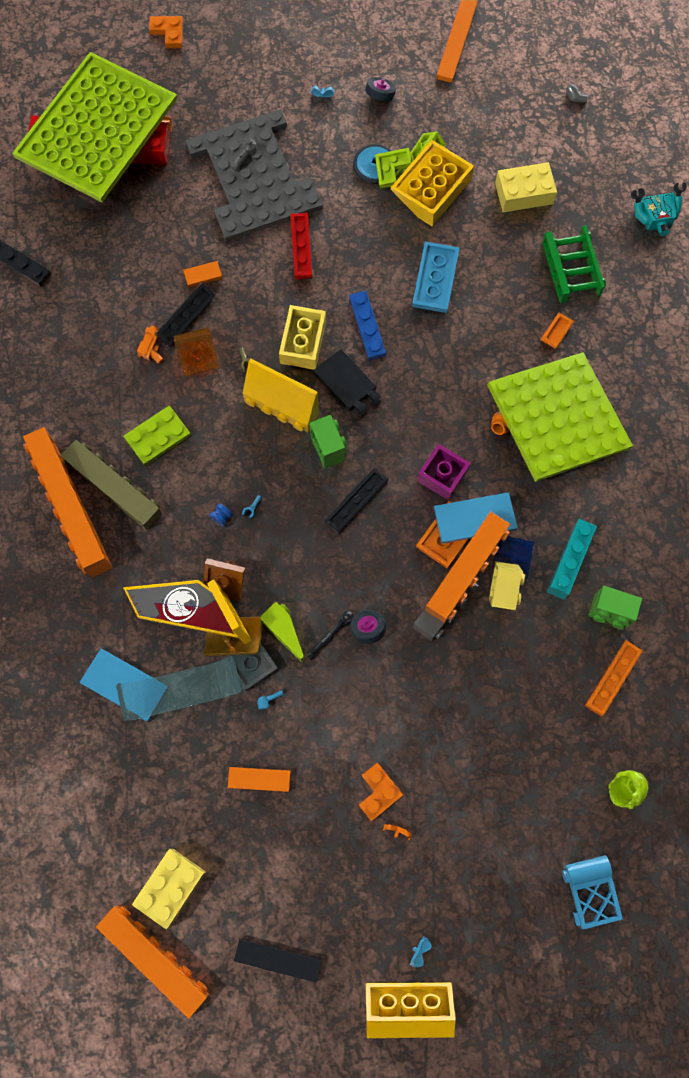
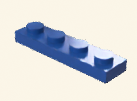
[349,291,386,360]

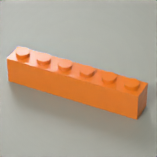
[425,511,510,623]
[96,906,209,1019]

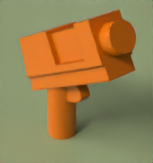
[137,325,164,364]

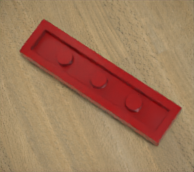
[290,213,313,279]

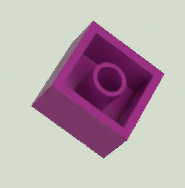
[417,444,471,501]

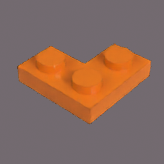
[149,16,183,48]
[359,763,403,821]

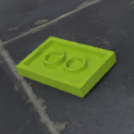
[124,405,191,466]

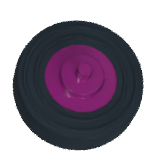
[365,77,396,101]
[351,610,386,644]

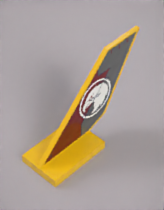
[123,580,252,644]

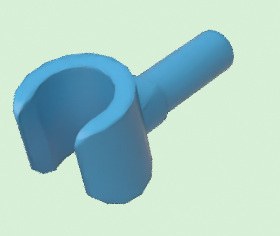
[242,495,262,519]
[257,690,284,710]

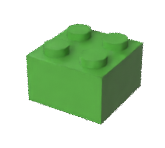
[310,415,347,469]
[588,586,642,629]

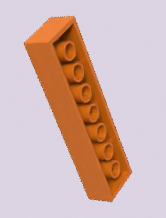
[23,427,113,578]

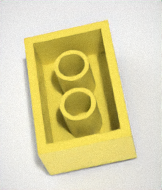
[495,162,557,212]
[279,305,326,370]
[132,849,207,930]

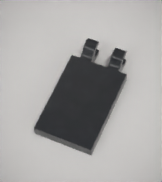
[313,349,381,417]

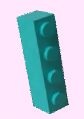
[547,519,597,600]

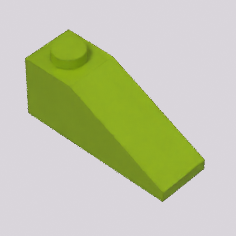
[261,602,304,662]

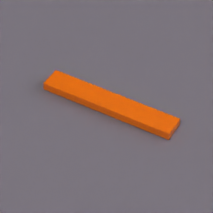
[436,0,478,83]

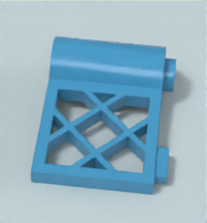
[562,855,623,930]

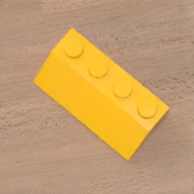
[366,983,456,1038]

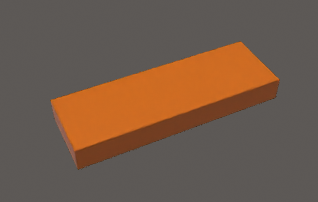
[228,767,291,792]

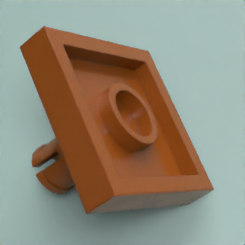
[203,558,245,601]

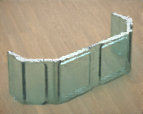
[116,656,242,722]

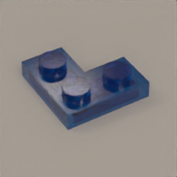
[496,536,534,580]

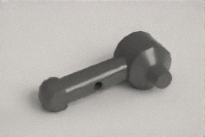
[231,139,257,171]

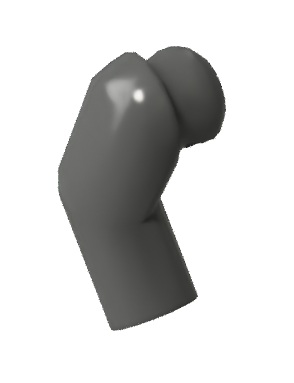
[566,84,588,103]

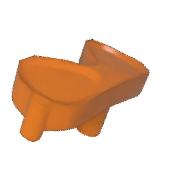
[383,824,412,840]

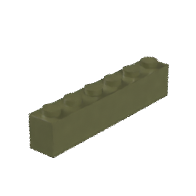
[60,440,162,530]

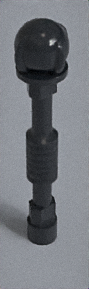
[305,611,354,660]

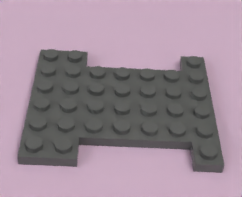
[185,109,323,241]

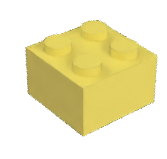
[489,561,525,610]

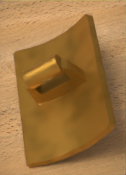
[203,616,262,656]

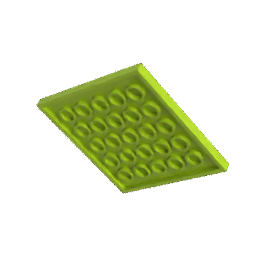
[487,352,633,482]

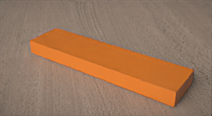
[585,640,643,717]

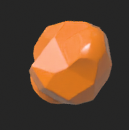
[491,411,510,435]

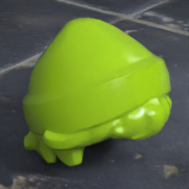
[608,770,648,809]

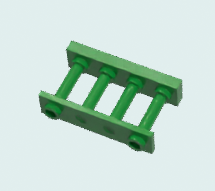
[542,225,606,303]

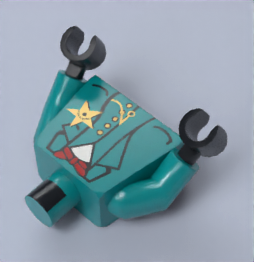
[631,182,687,236]

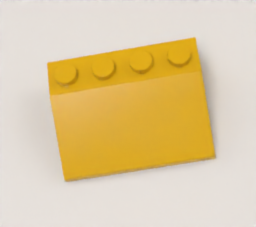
[391,140,474,226]
[243,358,319,432]

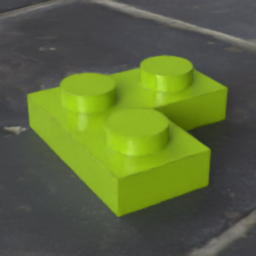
[375,148,411,189]

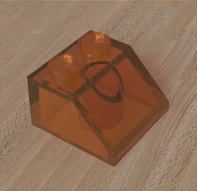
[173,327,220,376]

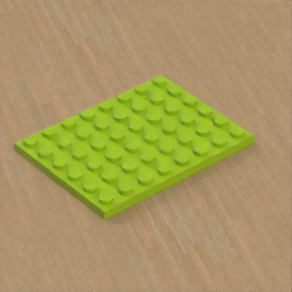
[12,52,178,202]

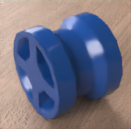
[209,503,233,527]

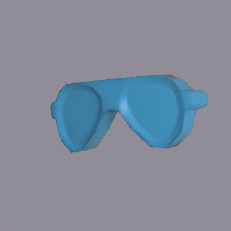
[311,86,335,97]
[410,936,432,967]

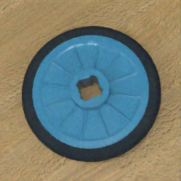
[353,144,396,183]

